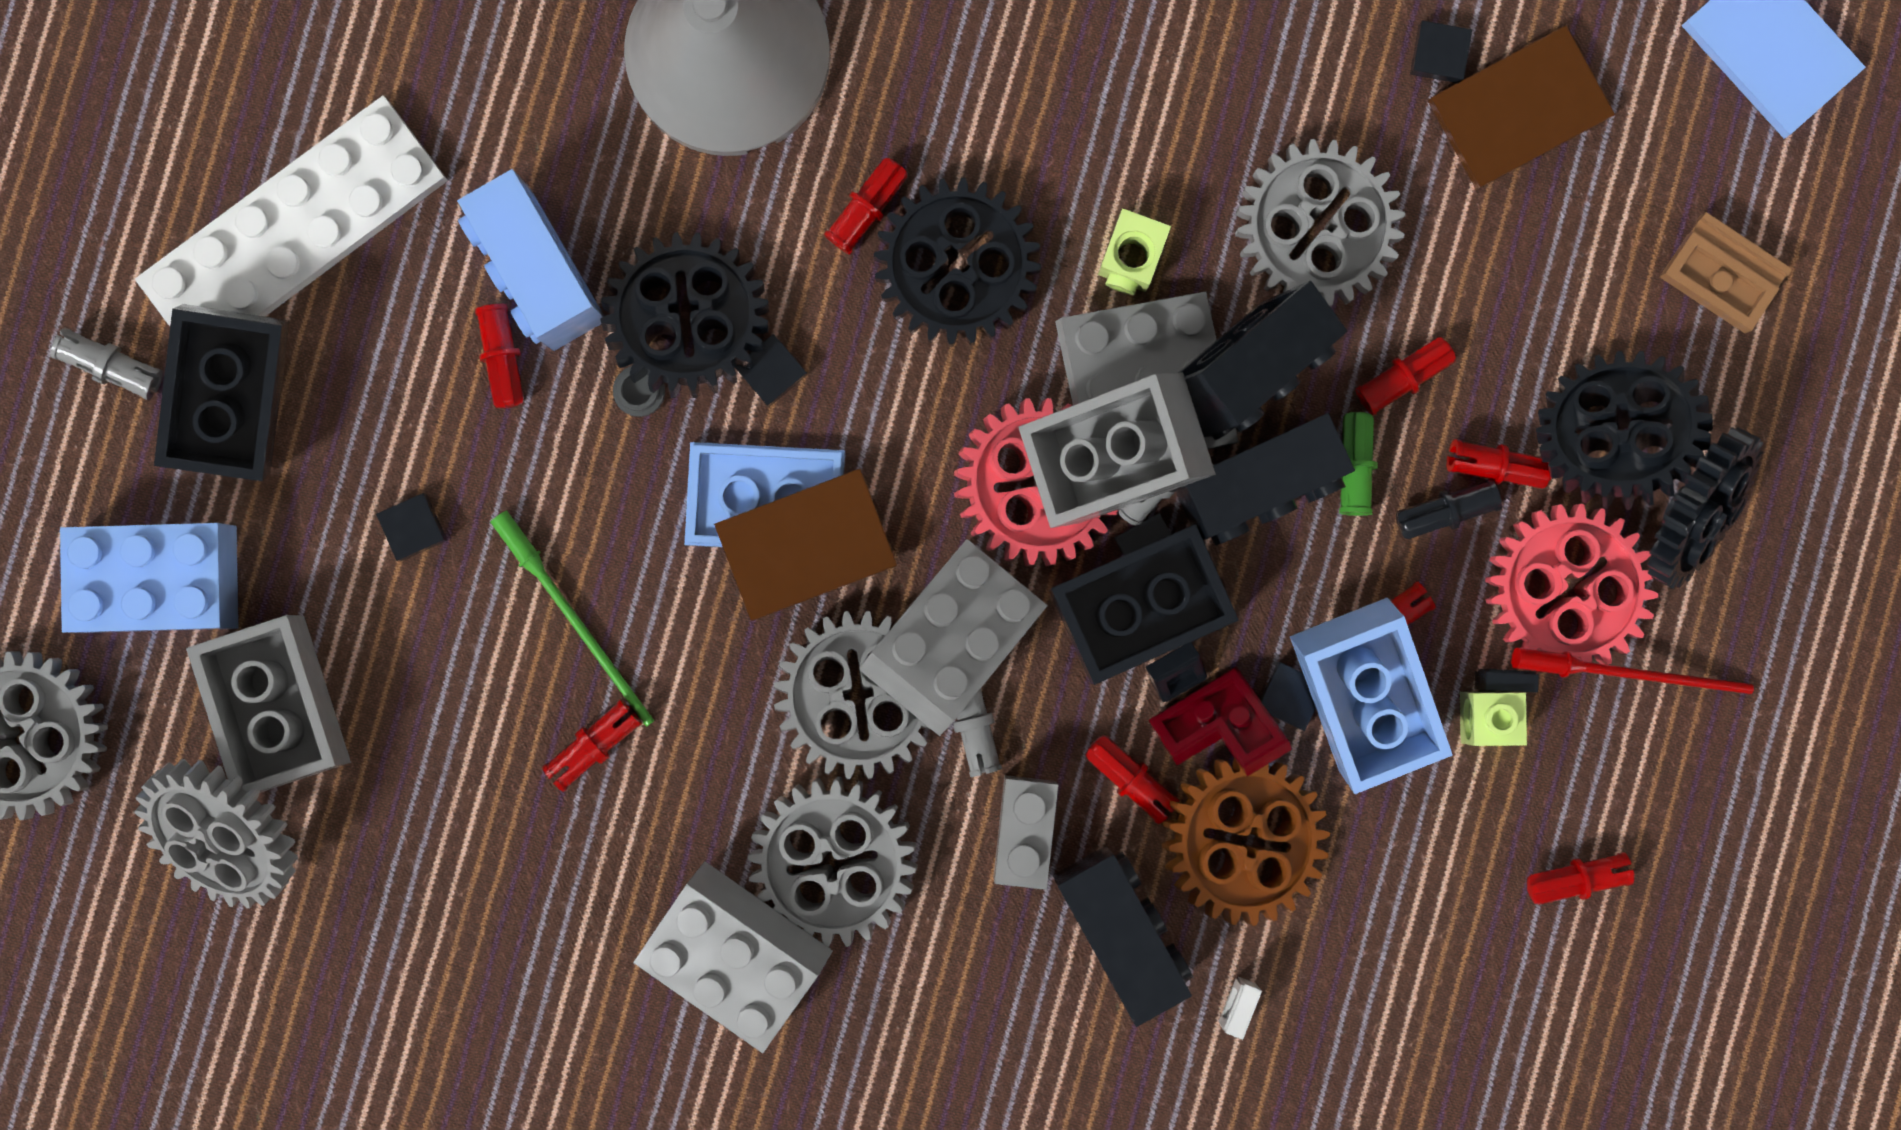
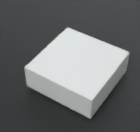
[1218,977,1262,1040]

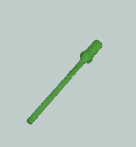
[490,510,654,727]

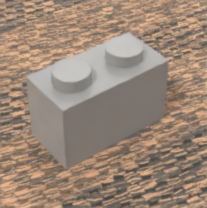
[993,775,1058,890]

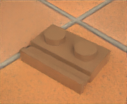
[1660,212,1792,333]

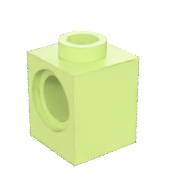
[1098,208,1171,295]
[1460,691,1527,746]

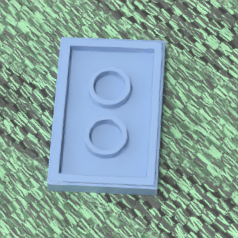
[1681,0,1866,138]
[684,442,845,547]

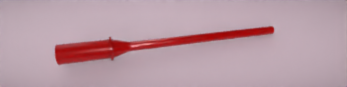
[1511,647,1754,694]

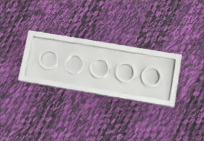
[135,95,448,326]

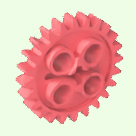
[954,398,1118,566]
[1485,504,1658,665]

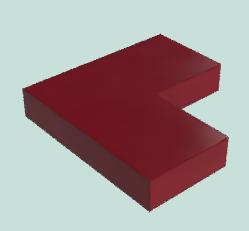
[1149,667,1292,777]

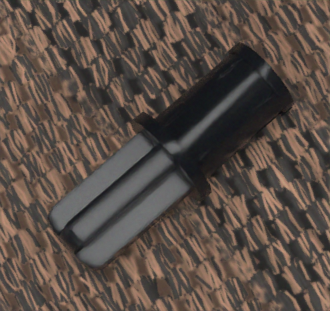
[1396,479,1502,539]

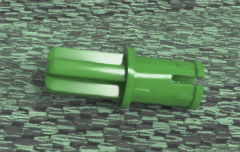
[1339,412,1378,516]

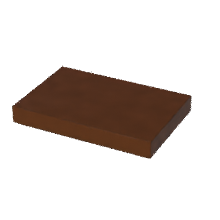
[1428,25,1615,191]
[714,469,897,621]

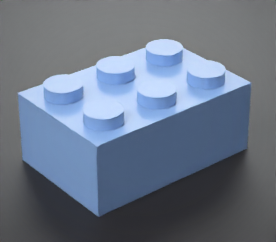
[457,169,604,351]
[60,523,238,633]
[1290,598,1453,794]

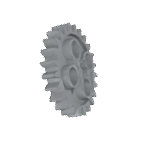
[1235,139,1405,307]
[774,611,930,780]
[0,651,108,820]
[135,759,298,908]
[747,777,918,947]

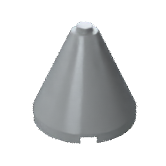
[624,0,830,156]

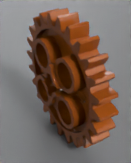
[1161,758,1330,926]

